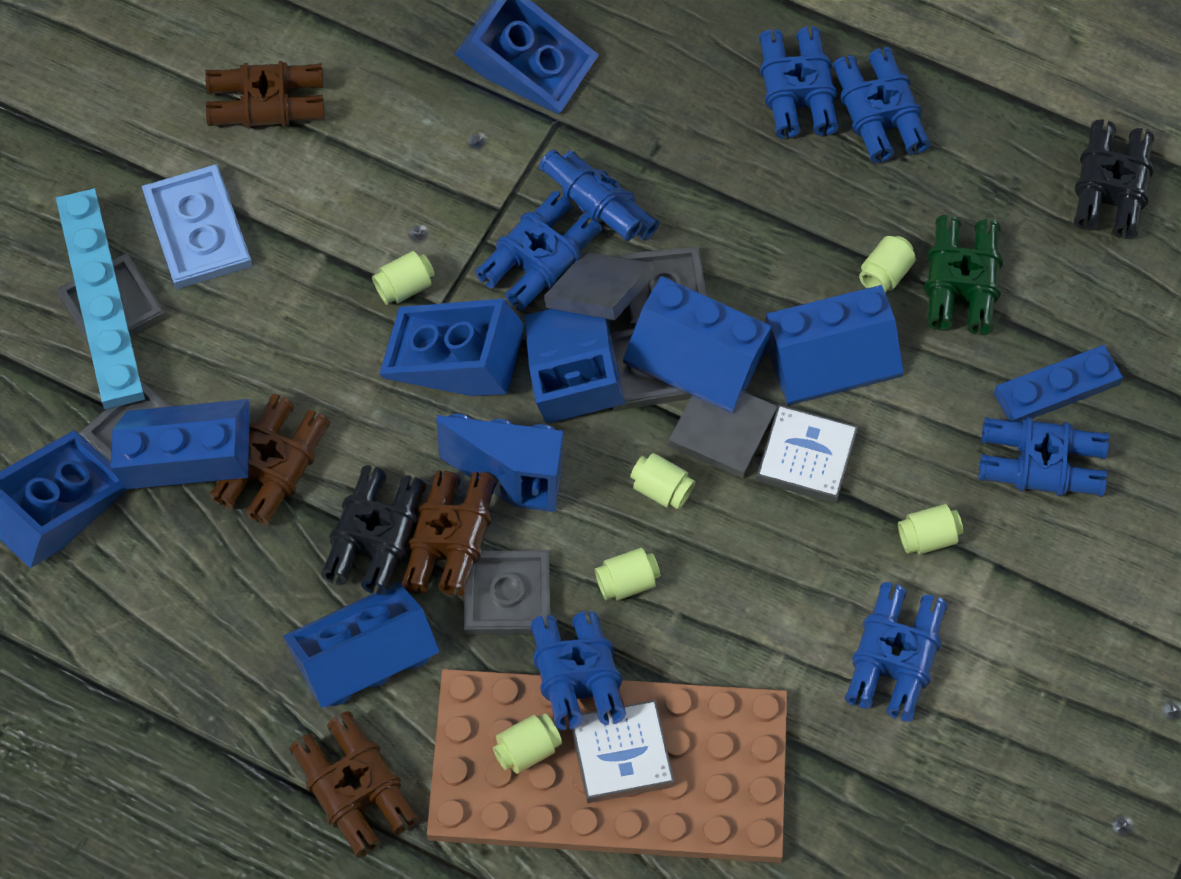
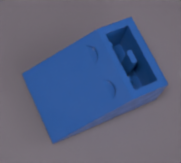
[525,309,626,424]
[436,414,563,512]

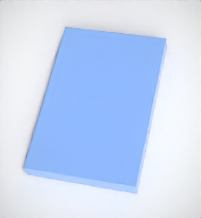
[142,164,252,289]

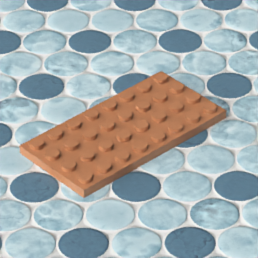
[427,669,787,863]

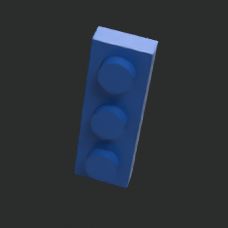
[994,345,1123,422]

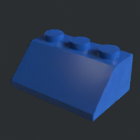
[623,276,771,413]
[765,285,904,406]
[110,399,250,489]
[283,582,440,708]

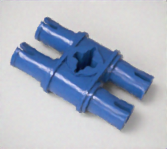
[759,26,839,139]
[833,47,931,163]
[539,149,659,241]
[475,191,602,311]
[978,417,1109,497]
[844,582,948,722]
[530,611,626,730]

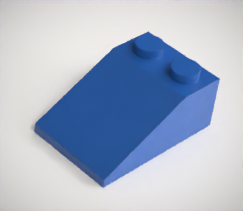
[454,0,599,114]
[379,298,525,396]
[0,430,128,568]

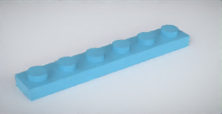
[56,188,145,409]

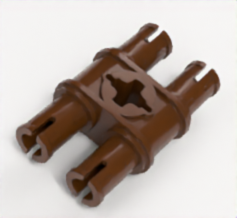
[205,61,325,129]
[209,394,330,526]
[401,470,497,596]
[289,711,419,858]

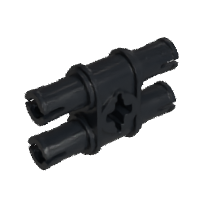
[1074,119,1154,239]
[321,465,427,595]

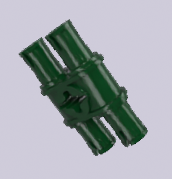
[925,215,1003,335]

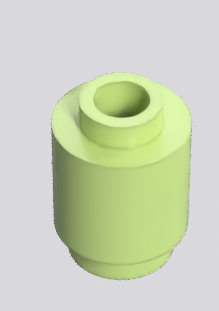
[859,236,916,293]
[372,251,435,305]
[630,453,695,510]
[898,504,963,555]
[594,548,661,601]
[493,713,562,774]

